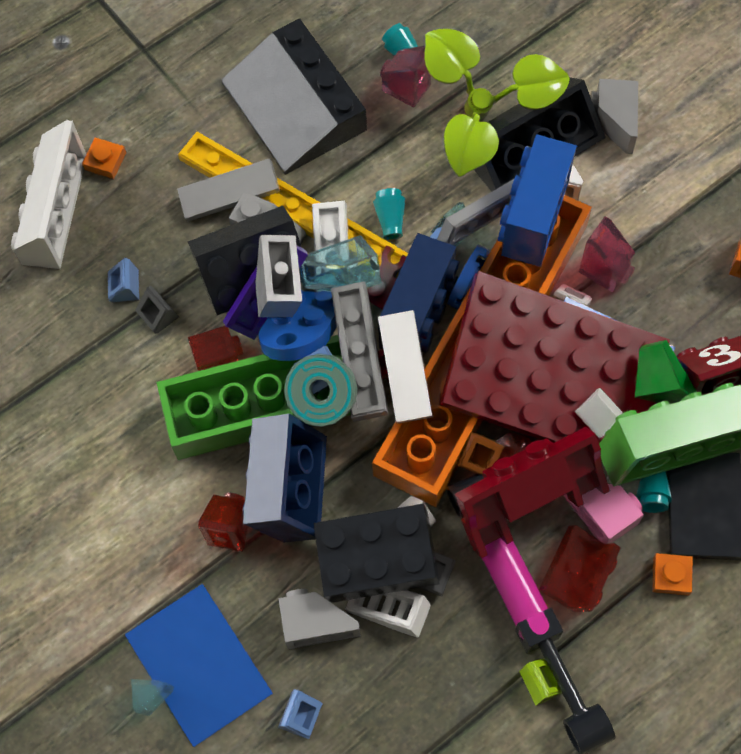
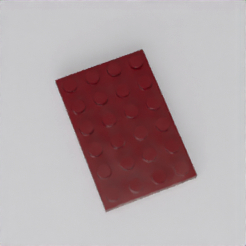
[439,271,670,461]

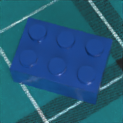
[498,134,577,267]

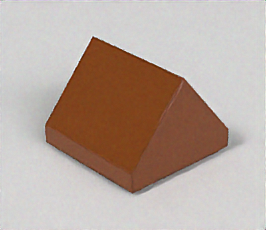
[456,432,504,475]

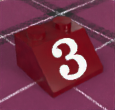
[677,336,741,395]

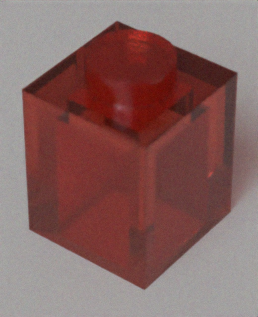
[188,326,244,371]

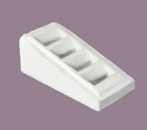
[345,590,430,638]

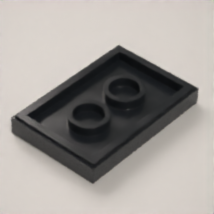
[667,453,741,560]

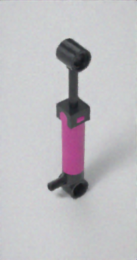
[447,474,616,754]

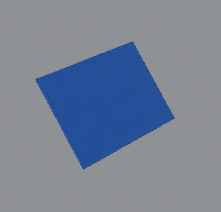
[125,584,273,747]

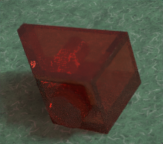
[198,492,248,552]

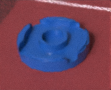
[447,244,490,310]

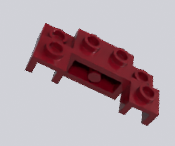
[455,427,610,558]

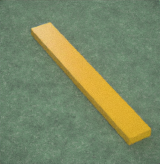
[178,132,408,278]

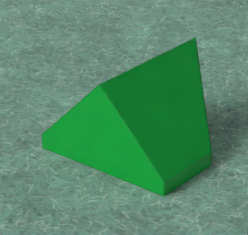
[635,340,697,404]

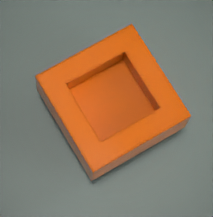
[82,137,126,179]
[652,553,693,596]

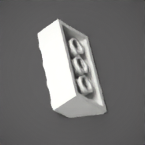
[11,120,86,269]

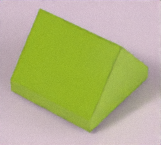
[519,658,562,706]

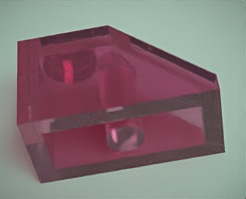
[380,46,431,108]
[579,216,635,292]

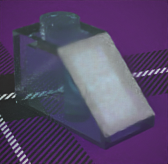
[300,235,381,292]

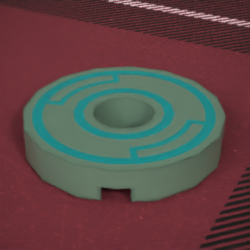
[284,353,358,427]

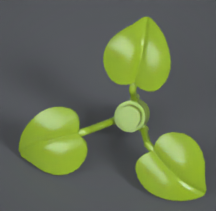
[424,29,570,177]

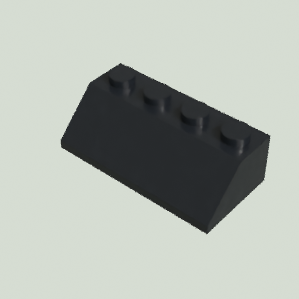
[474,77,606,192]

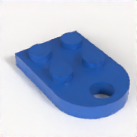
[258,290,337,361]

